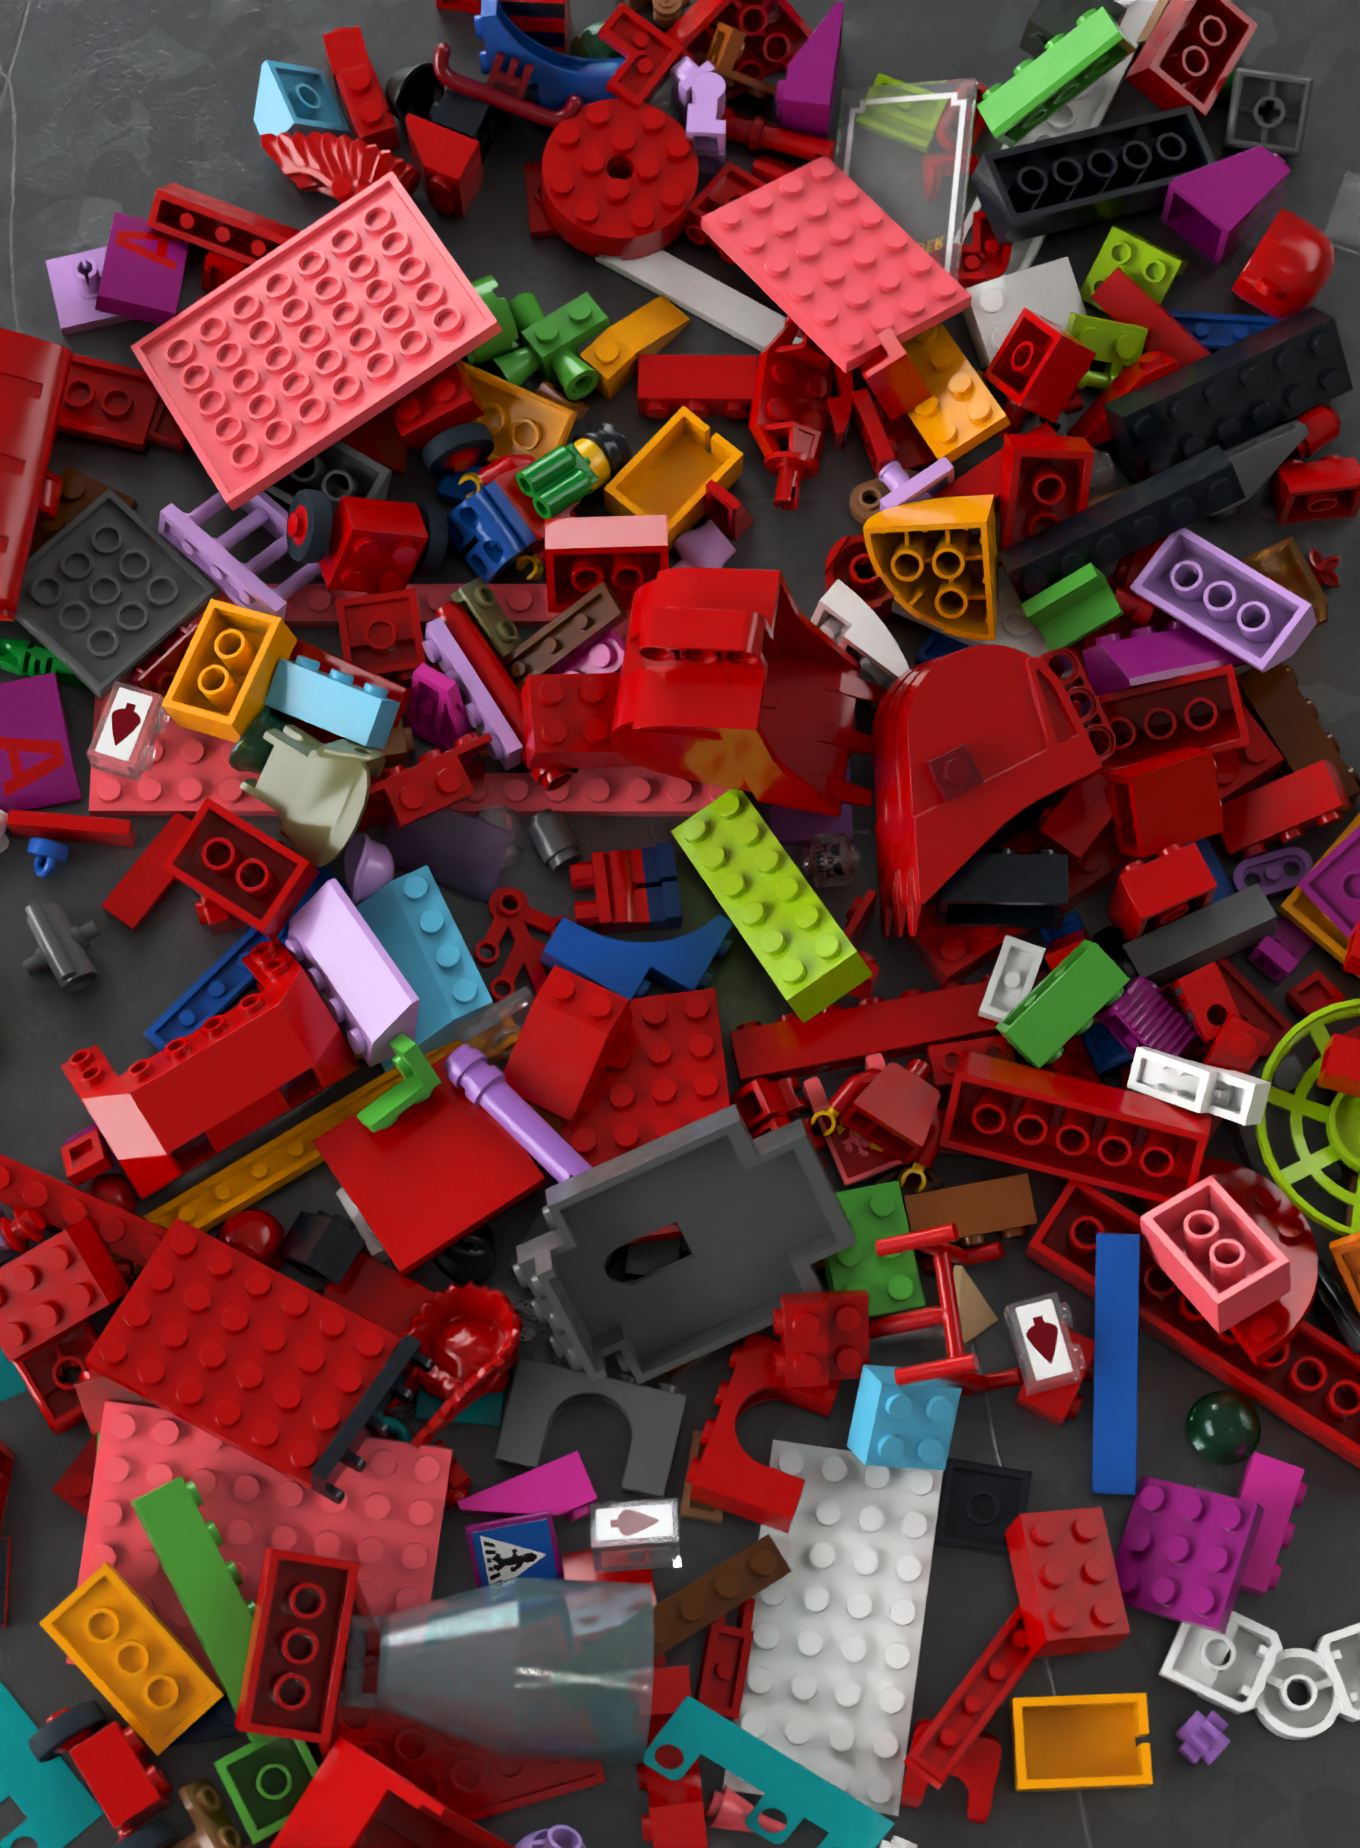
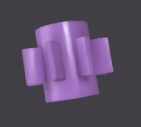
[1175,1710,1231,1765]

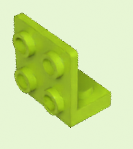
[1079,226,1189,312]

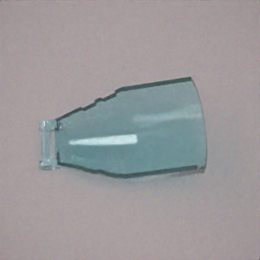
[340,1577,654,1764]

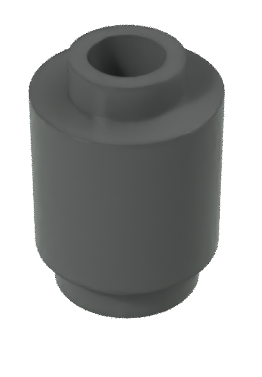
[526,809,582,872]

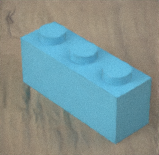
[264,655,401,749]

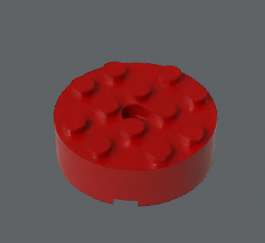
[541,99,698,261]

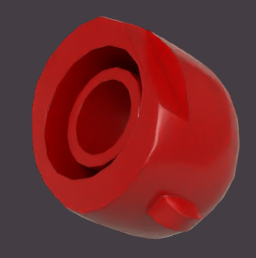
[1231,208,1336,321]

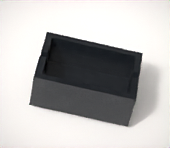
[936,848,1069,928]

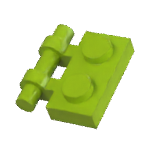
[1066,312,1148,393]

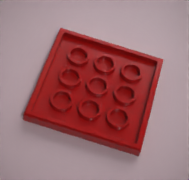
[312,1050,547,1277]

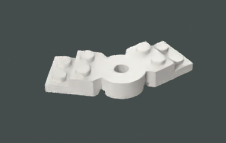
[1158,1611,1360,1740]

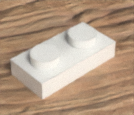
[978,935,1046,1022]

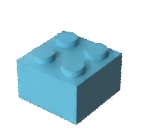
[847,1364,962,1470]

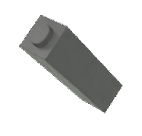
[1119,883,1277,988]

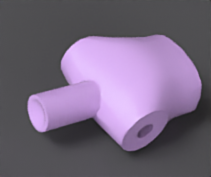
[670,519,737,569]

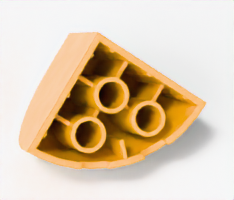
[863,494,999,640]

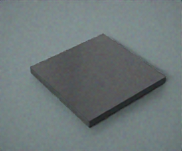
[15,488,220,700]

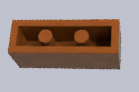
[902,1173,1037,1254]

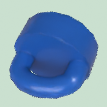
[27,837,70,877]

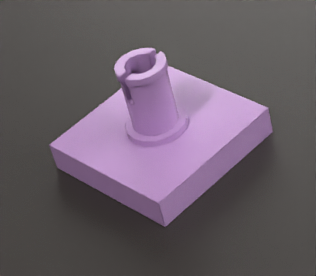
[46,246,134,336]
[878,456,954,511]

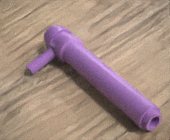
[443,1044,593,1183]

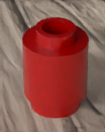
[1290,404,1341,460]

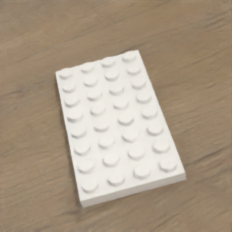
[723,1439,943,1817]

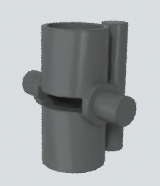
[23,902,102,993]

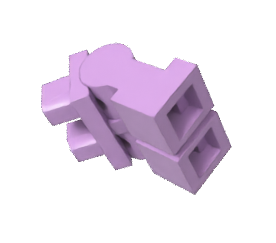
[670,56,726,173]

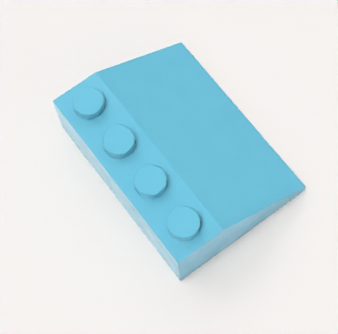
[356,865,500,1072]

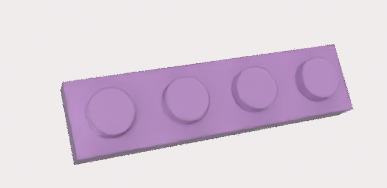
[422,617,523,771]

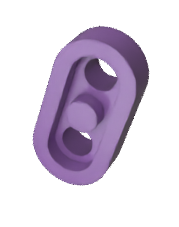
[1231,847,1313,899]

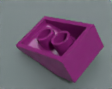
[775,2,844,140]

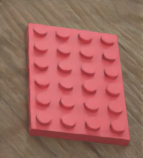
[701,156,972,373]

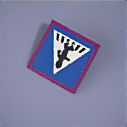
[465,1510,566,1606]

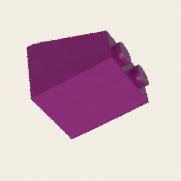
[1160,145,1291,269]

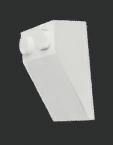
[962,256,1087,369]

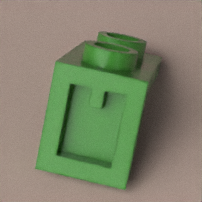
[356,1032,442,1133]

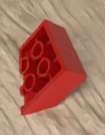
[665,0,813,101]

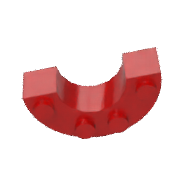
[627,1665,708,1848]

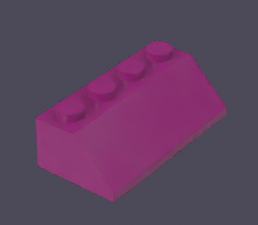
[1082,620,1248,696]

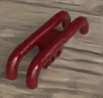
[433,42,583,128]

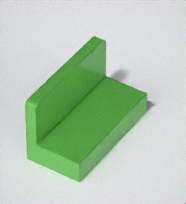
[1021,563,1123,651]

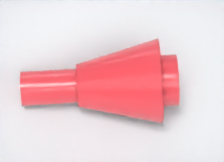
[704,1785,787,1833]

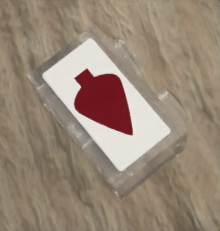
[87,681,169,782]
[1004,1292,1086,1395]
[590,1498,682,1573]

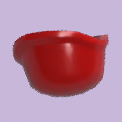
[216,1209,286,1271]

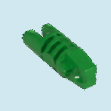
[0,638,87,688]

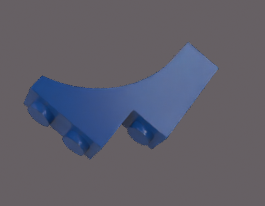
[474,0,626,110]
[539,914,734,1002]

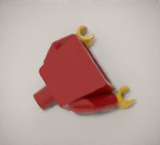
[811,1059,944,1193]

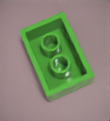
[823,1180,925,1320]

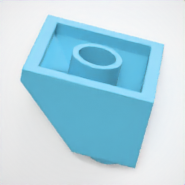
[253,60,351,137]

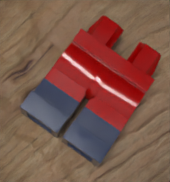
[570,841,682,935]

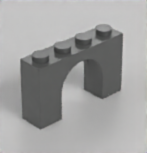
[495,1354,687,1503]

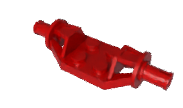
[749,316,834,511]

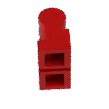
[729,1076,828,1154]

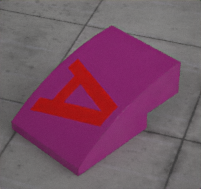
[95,211,189,325]
[0,672,83,814]

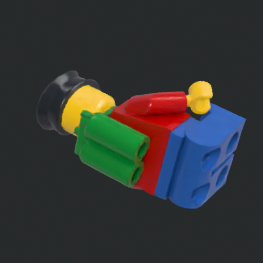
[447,421,633,584]

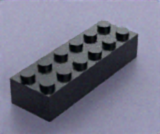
[970,105,1216,246]
[1103,307,1353,484]

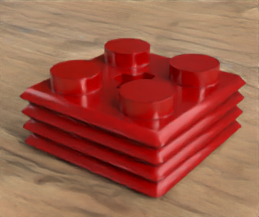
[13,1317,100,1435]

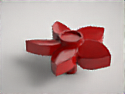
[1294,547,1341,595]

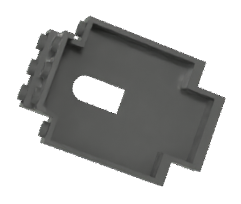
[513,1104,857,1384]

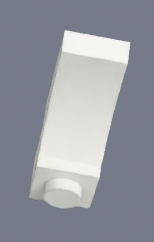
[1127,1046,1271,1126]

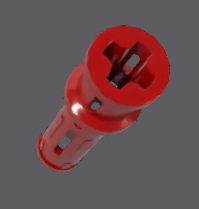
[720,107,836,161]

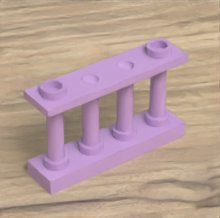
[157,491,324,621]

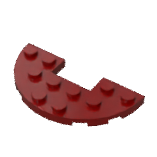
[1132,1157,1318,1366]

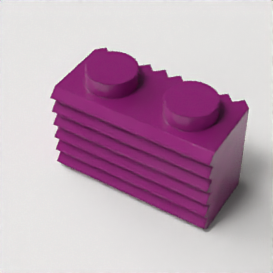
[1095,975,1197,1058]

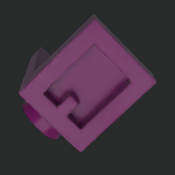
[1247,916,1316,985]

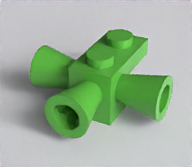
[491,292,610,400]

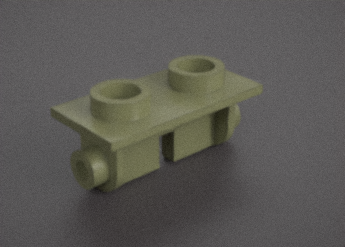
[450,576,523,660]

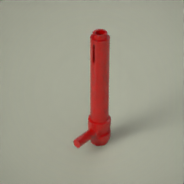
[436,601,573,791]

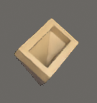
[945,1265,998,1357]

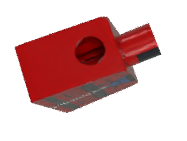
[1162,961,1242,1048]

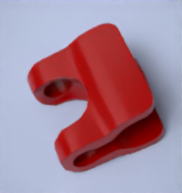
[901,1719,1002,1824]

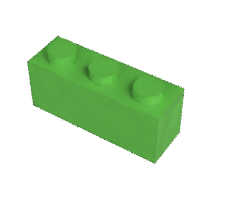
[995,939,1130,1069]

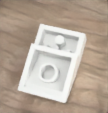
[810,579,910,710]

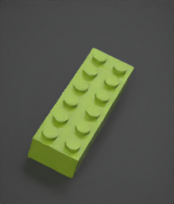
[670,788,873,1024]

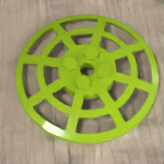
[1255,998,1360,1237]

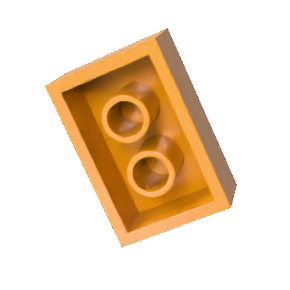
[161,599,297,746]

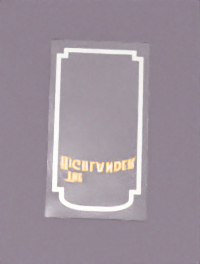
[835,78,978,319]

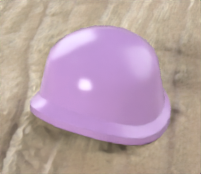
[344,833,394,905]

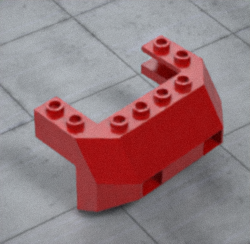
[60,938,361,1201]

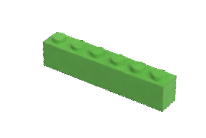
[130,1476,266,1742]

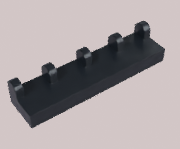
[311,1334,435,1504]

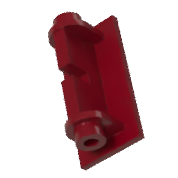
[131,623,198,705]

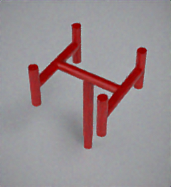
[780,1223,1024,1397]

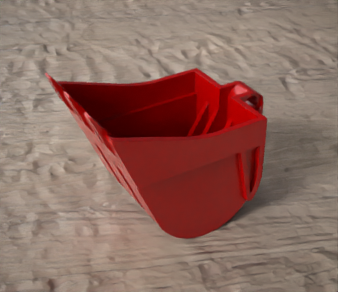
[610,567,887,817]
[872,644,1116,938]

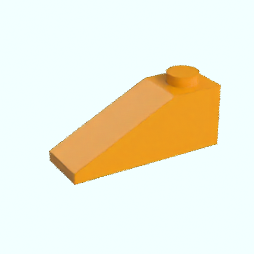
[579,295,690,400]

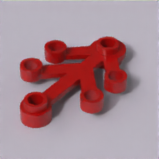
[473,887,574,1005]

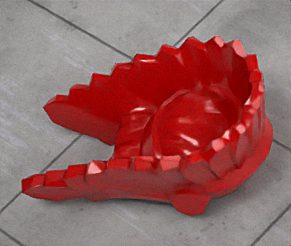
[261,131,421,204]
[386,1281,522,1449]

